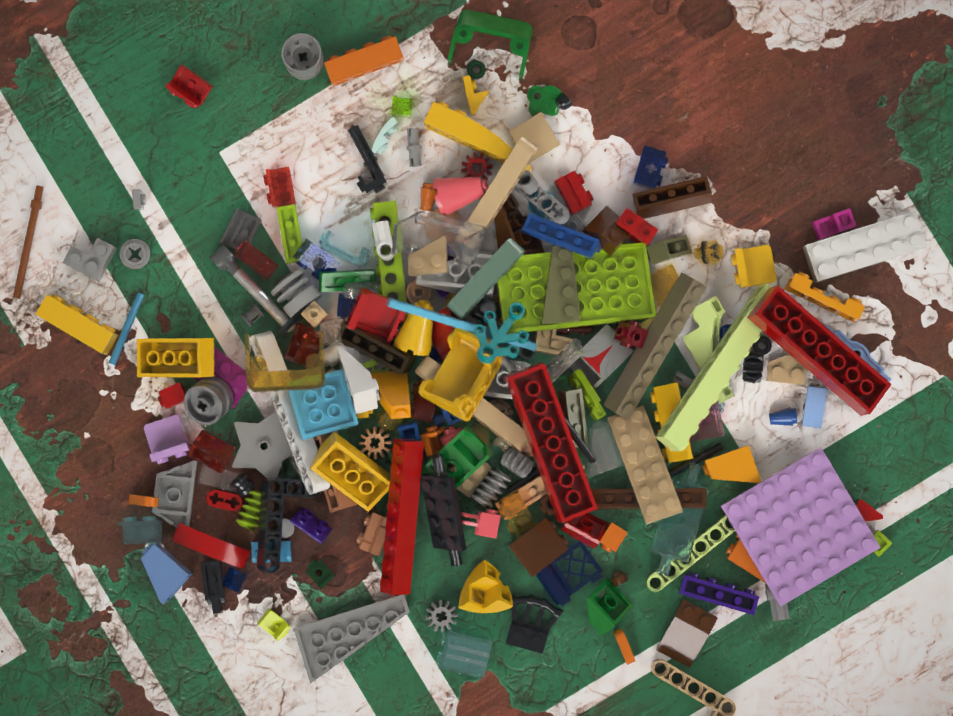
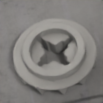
[120,239,150,269]

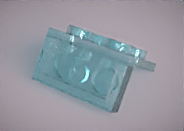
[118,516,162,544]

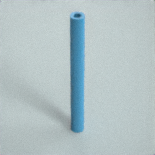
[108,292,144,365]

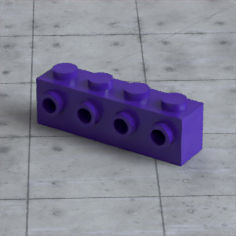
[678,572,759,615]

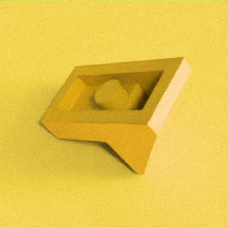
[462,75,489,116]

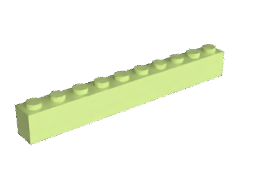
[656,283,771,451]

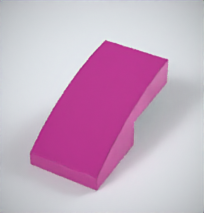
[811,208,857,241]

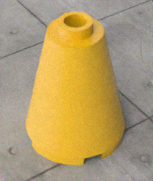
[394,300,433,356]

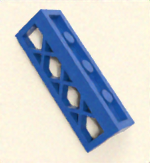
[521,213,602,259]

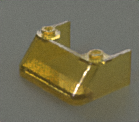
[245,330,325,392]

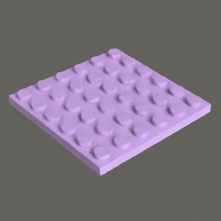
[721,447,880,607]

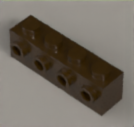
[336,321,417,375]

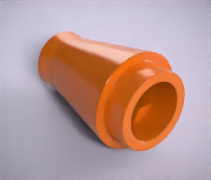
[420,182,437,211]

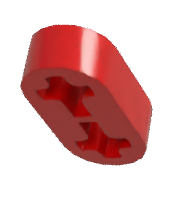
[207,490,243,511]

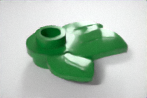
[527,85,562,117]

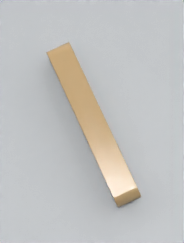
[455,136,539,253]
[415,356,528,452]

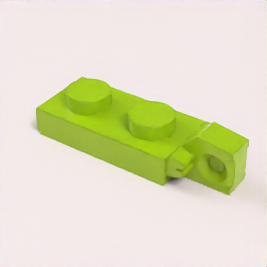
[567,369,606,421]

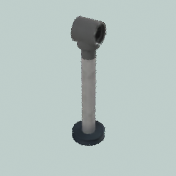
[209,244,302,338]

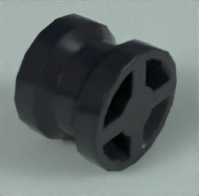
[231,472,255,497]

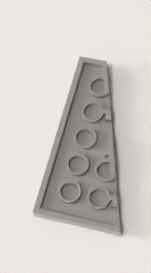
[293,595,410,684]

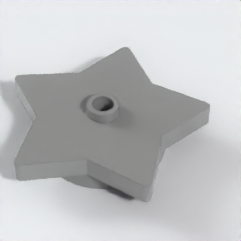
[232,411,293,483]

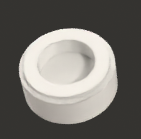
[282,519,295,538]

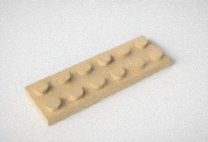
[607,405,683,525]

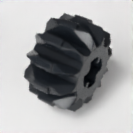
[742,351,764,383]

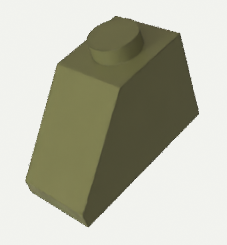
[647,235,692,265]

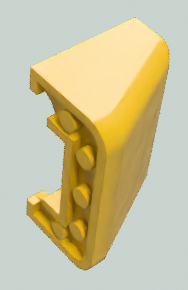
[418,327,503,422]

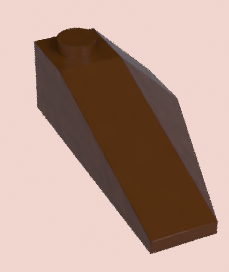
[494,192,545,255]

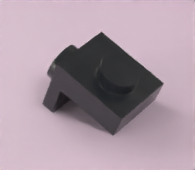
[356,175,387,195]
[471,296,499,325]

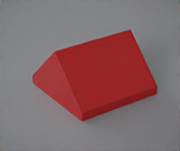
[561,513,608,549]

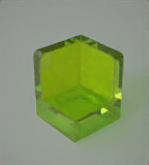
[391,95,413,118]

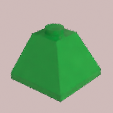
[587,578,634,636]

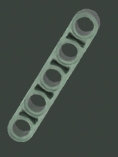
[447,238,525,320]

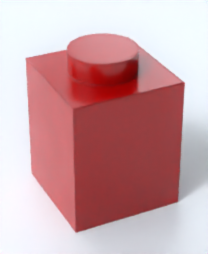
[158,382,186,409]

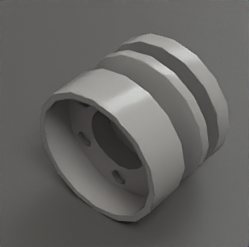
[281,33,324,80]
[271,269,322,319]

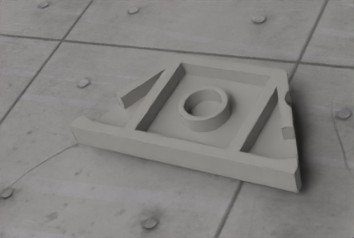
[152,460,198,528]

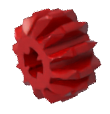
[461,152,493,181]

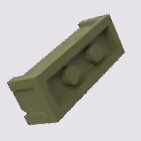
[558,387,588,447]

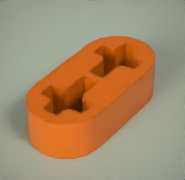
[128,494,159,507]
[613,628,636,665]

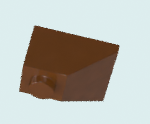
[582,205,631,256]

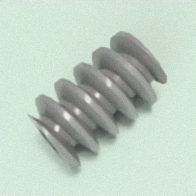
[471,466,511,508]

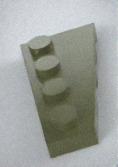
[541,246,580,325]

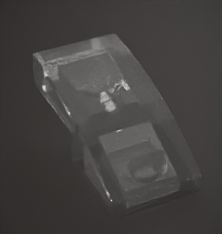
[198,464,240,493]

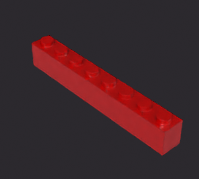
[380,439,424,595]

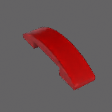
[172,523,251,569]

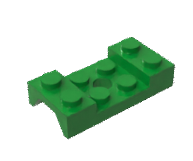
[420,426,493,489]

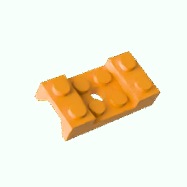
[784,272,865,322]

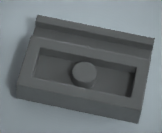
[220,208,262,255]

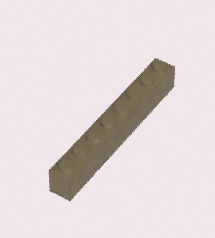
[603,272,707,420]

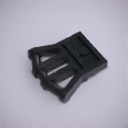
[506,594,563,654]

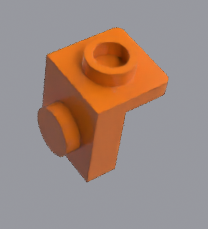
[420,425,446,456]

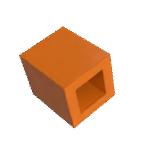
[600,522,628,553]

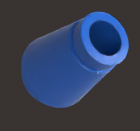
[769,407,798,426]

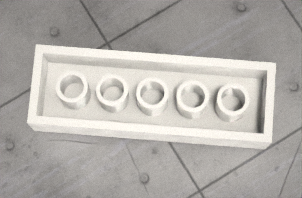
[803,211,927,283]

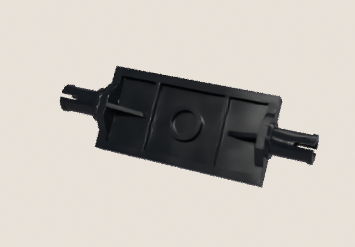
[421,454,466,567]

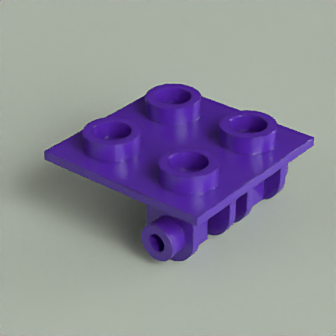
[290,507,333,544]

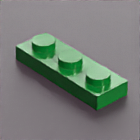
[319,269,376,292]

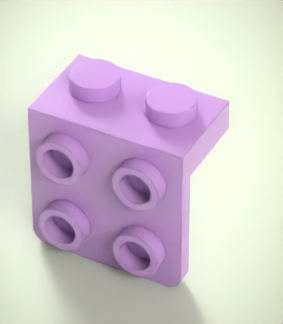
[144,415,191,464]

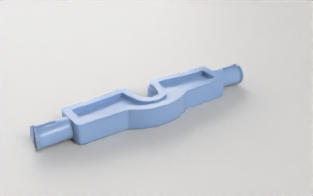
[824,323,892,382]

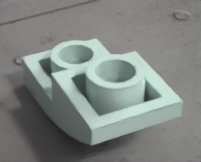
[372,117,398,155]

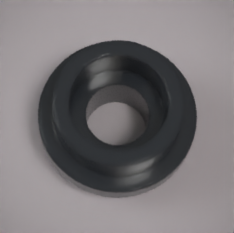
[752,336,772,355]

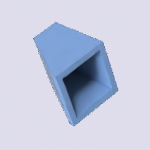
[141,543,193,604]

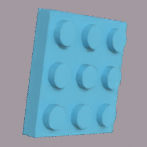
[286,369,359,441]

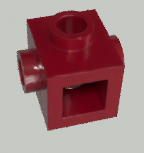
[614,320,649,349]

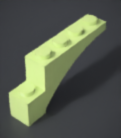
[682,296,734,404]

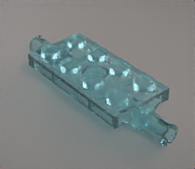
[650,463,710,576]

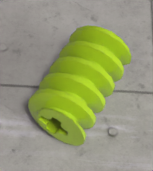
[235,490,261,533]

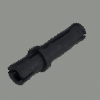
[348,125,385,180]

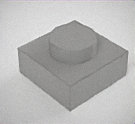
[132,189,146,211]

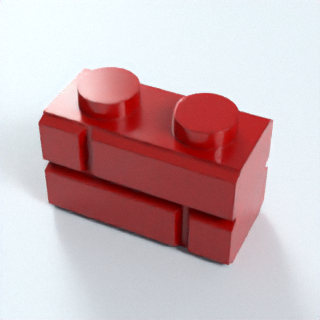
[554,170,594,216]

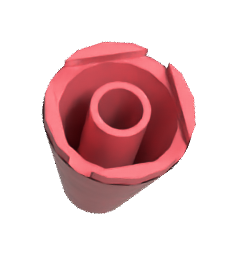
[433,177,488,216]

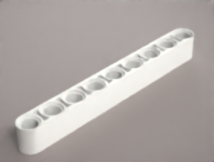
[250,331,330,494]

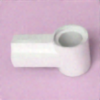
[372,221,395,261]

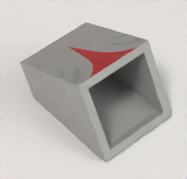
[566,324,634,390]

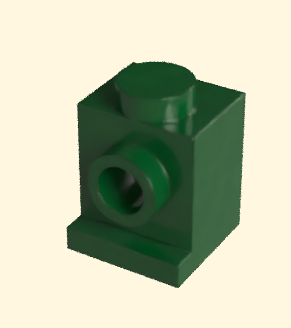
[306,559,336,589]

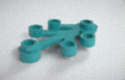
[473,302,529,364]

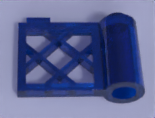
[535,541,603,606]

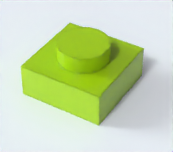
[873,530,892,557]

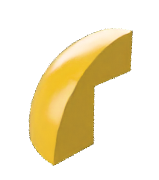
[459,560,513,613]

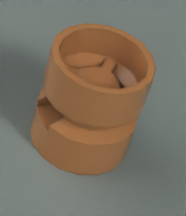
[406,280,432,305]

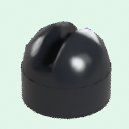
[557,93,573,110]

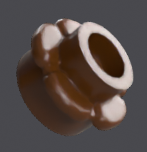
[610,571,628,587]

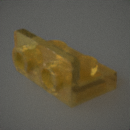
[497,490,536,538]

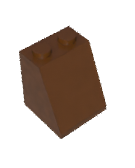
[509,517,569,577]

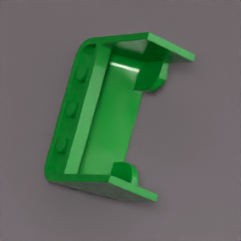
[448,10,533,80]

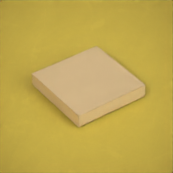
[508,112,560,163]

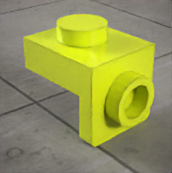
[257,608,290,641]

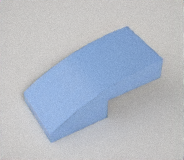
[802,385,827,428]

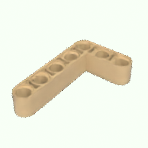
[651,659,736,716]

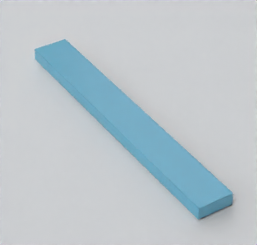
[386,298,537,351]

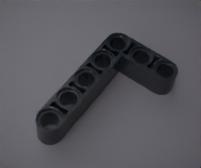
[257,478,320,573]

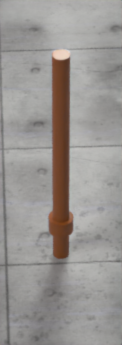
[13,185,44,299]

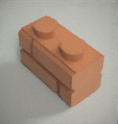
[356,512,387,557]

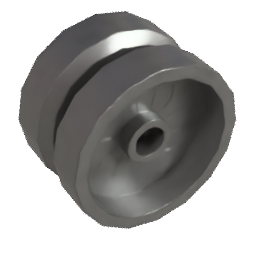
[184,376,234,425]

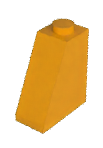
[370,371,411,419]
[702,445,762,483]

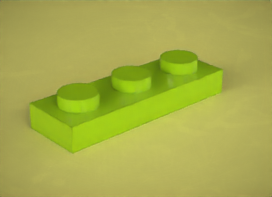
[276,204,306,264]

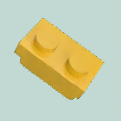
[730,245,777,289]

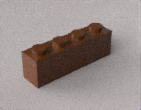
[632,176,712,219]

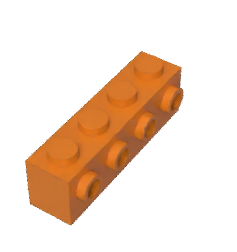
[324,35,404,87]

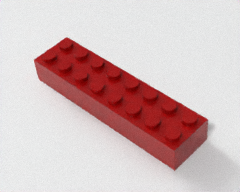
[747,285,892,416]
[504,363,598,523]

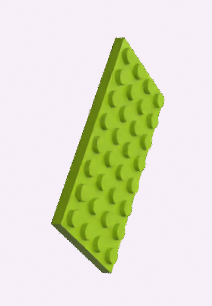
[497,242,656,334]

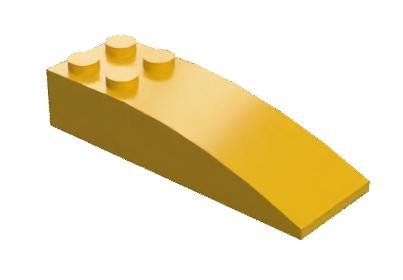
[424,101,530,172]

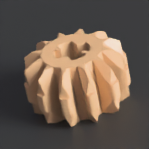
[359,427,392,460]

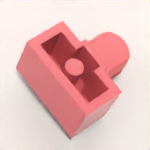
[460,509,501,538]

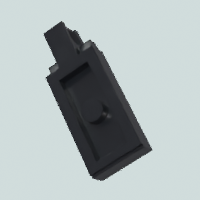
[201,560,226,614]

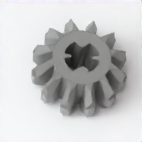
[500,448,534,478]
[425,600,458,633]

